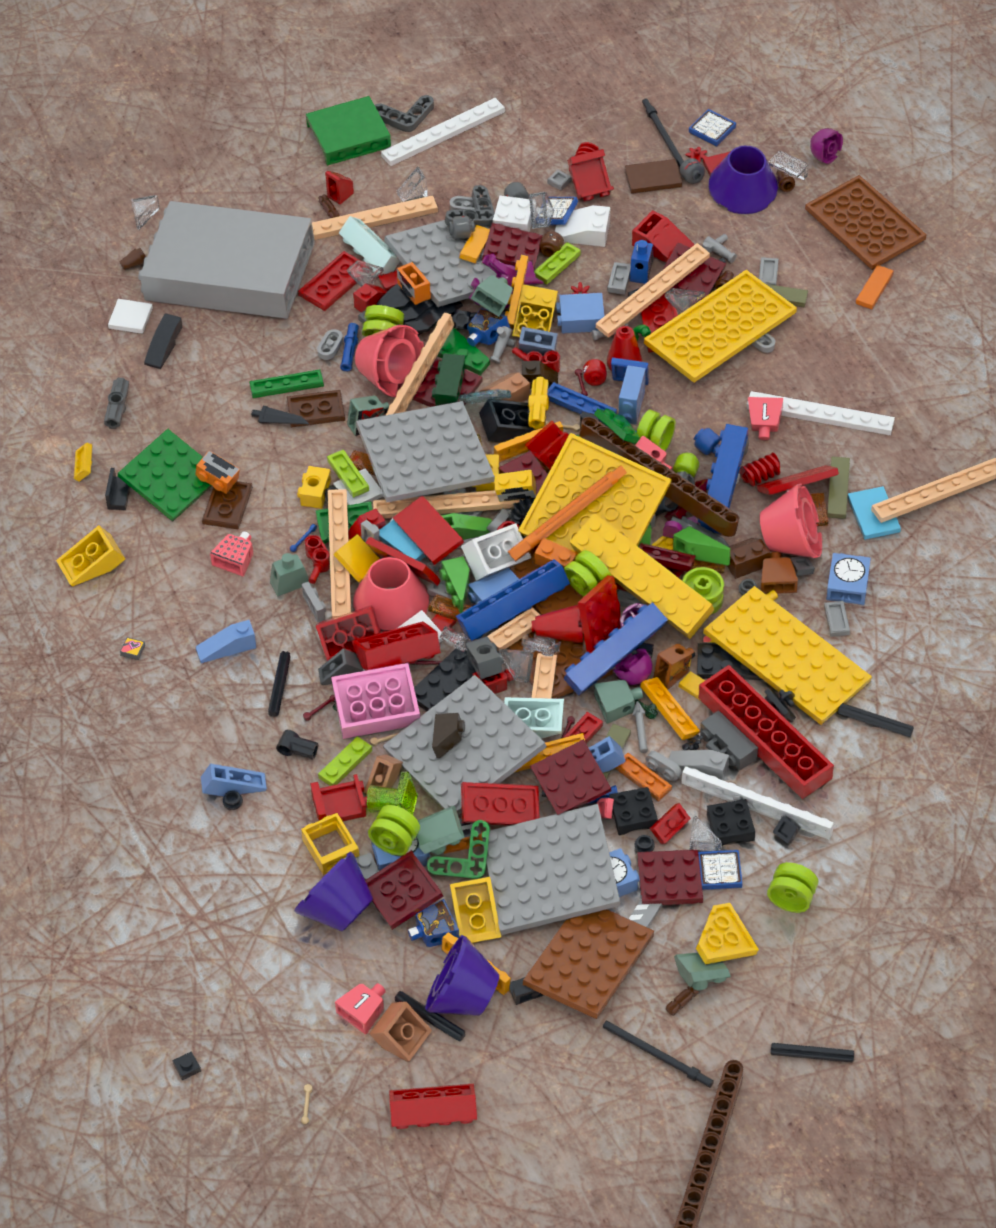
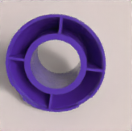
[709,145,778,214]
[294,851,373,932]
[425,935,500,1016]

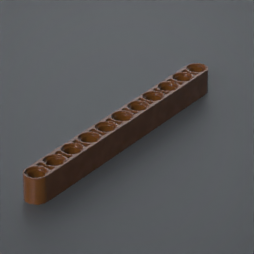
[579,417,740,537]
[674,1060,743,1228]

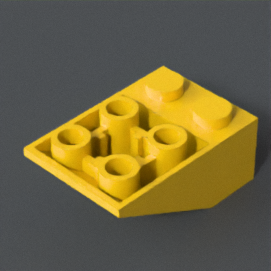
[512,284,558,338]

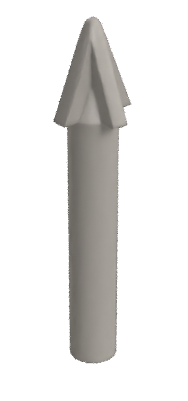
[632,701,648,753]

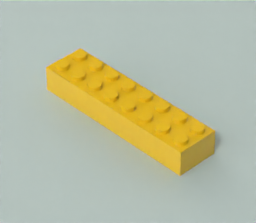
[570,513,714,640]

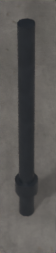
[642,98,684,167]
[603,1020,714,1088]

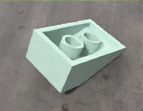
[504,697,564,739]

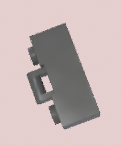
[700,710,758,770]

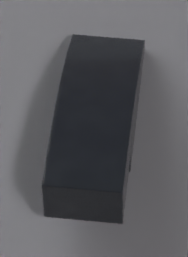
[144,313,183,369]

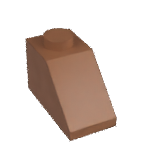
[364,754,403,801]

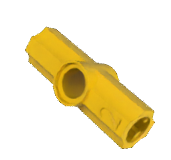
[528,377,549,429]

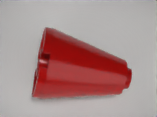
[606,326,642,371]
[531,605,583,643]

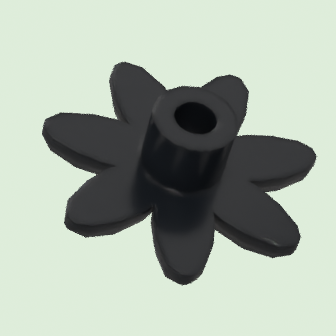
[682,735,704,750]

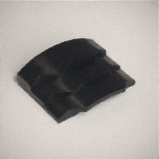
[376,284,463,336]

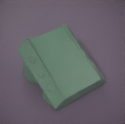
[417,805,465,855]
[674,953,731,990]

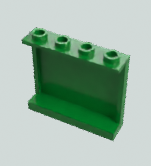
[306,96,391,166]

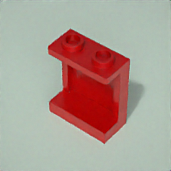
[567,149,614,202]
[525,420,569,470]
[310,774,369,822]

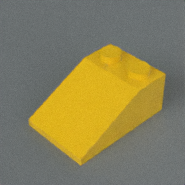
[56,525,125,587]
[450,877,501,943]

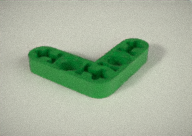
[427,820,490,879]

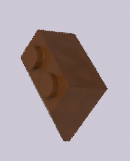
[727,538,770,579]

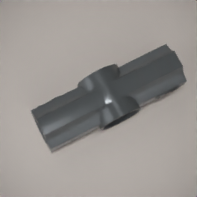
[104,377,129,429]

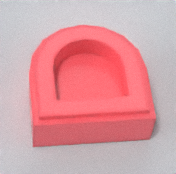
[596,798,614,819]

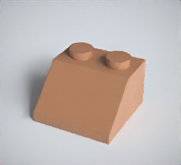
[479,372,530,402]
[369,1002,432,1062]

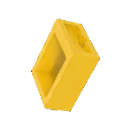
[301,813,359,876]

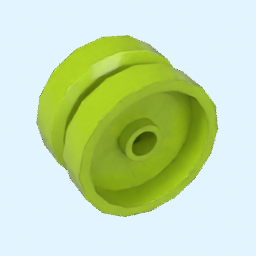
[362,305,405,337]
[635,409,676,451]
[564,550,611,597]
[682,567,724,615]
[368,805,420,856]
[767,862,819,913]

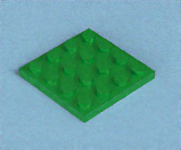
[117,429,212,522]

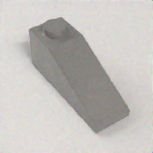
[669,750,729,781]

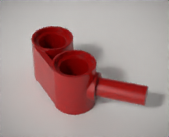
[512,347,560,373]
[305,535,330,584]

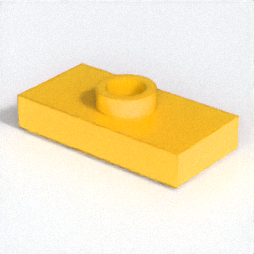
[74,442,92,482]

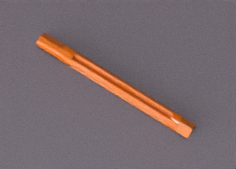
[508,465,627,562]

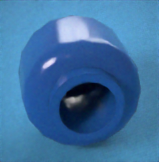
[693,428,720,455]

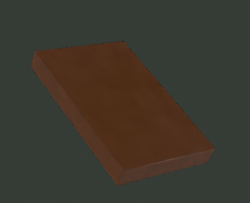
[625,159,682,194]
[286,390,345,428]
[202,481,253,530]

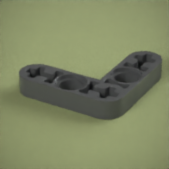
[375,95,434,132]
[445,185,495,227]

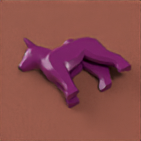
[469,254,544,309]

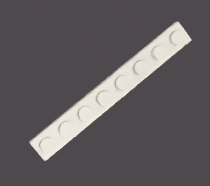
[381,98,505,166]
[747,391,895,436]
[682,766,833,840]

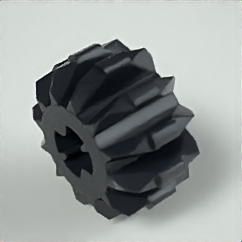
[510,497,535,526]

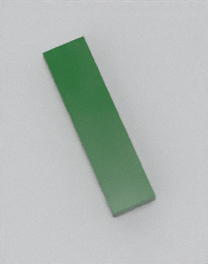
[249,369,324,398]

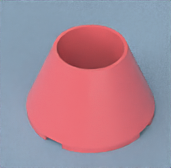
[355,325,424,398]
[760,484,822,558]
[353,557,429,630]

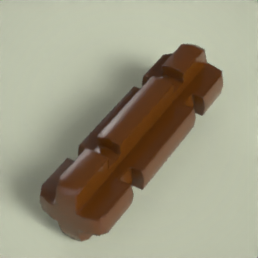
[318,194,340,218]
[666,986,700,1015]

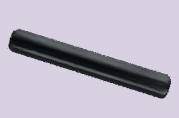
[268,651,291,717]
[838,703,914,737]
[395,991,466,1041]
[770,1043,855,1063]

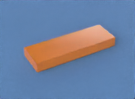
[856,265,894,309]
[615,753,672,801]

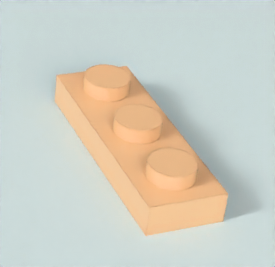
[487,608,540,653]
[531,653,557,699]

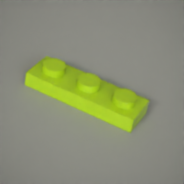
[534,242,581,284]
[327,450,370,498]
[318,736,372,786]

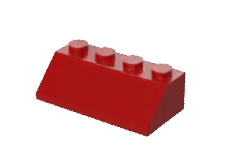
[352,621,441,671]
[389,1083,477,1129]

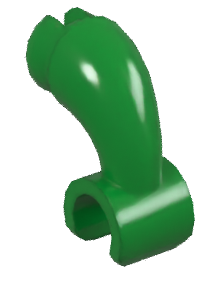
[633,324,651,341]

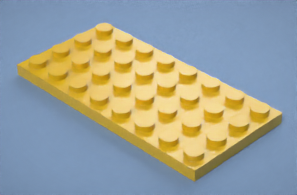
[644,270,797,383]
[703,586,872,725]

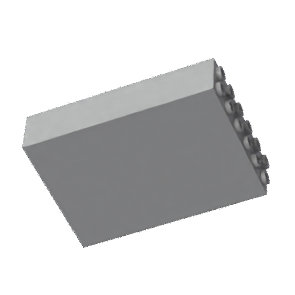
[138,201,315,319]

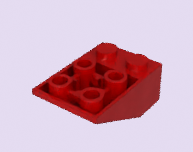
[632,210,695,263]

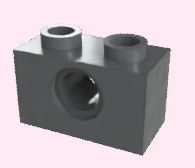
[465,637,504,679]

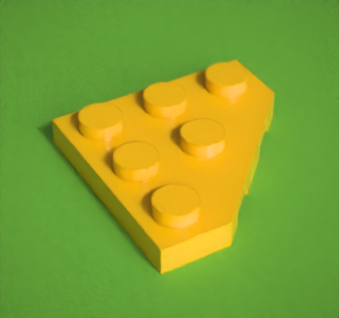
[696,903,759,964]

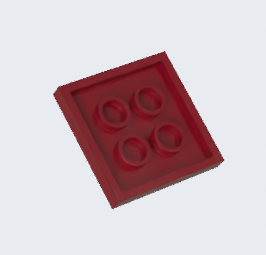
[482,223,543,268]
[663,243,726,304]
[412,358,483,407]
[530,739,612,815]
[637,849,703,905]
[365,850,444,930]

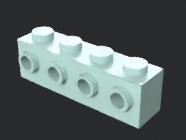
[339,216,400,275]

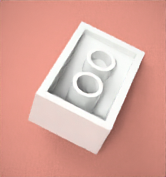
[555,205,610,247]
[461,523,531,581]

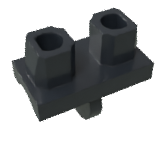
[764,688,796,721]

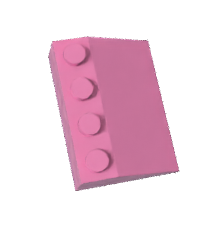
[331,663,420,739]

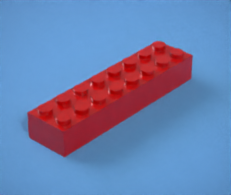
[698,665,834,800]

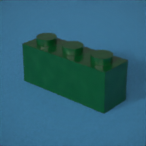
[432,353,466,406]

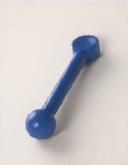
[290,524,317,552]

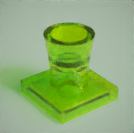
[367,772,418,815]

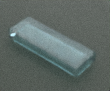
[459,389,511,404]

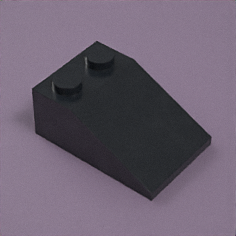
[479,399,543,442]

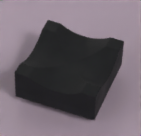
[609,787,658,835]
[707,799,755,847]

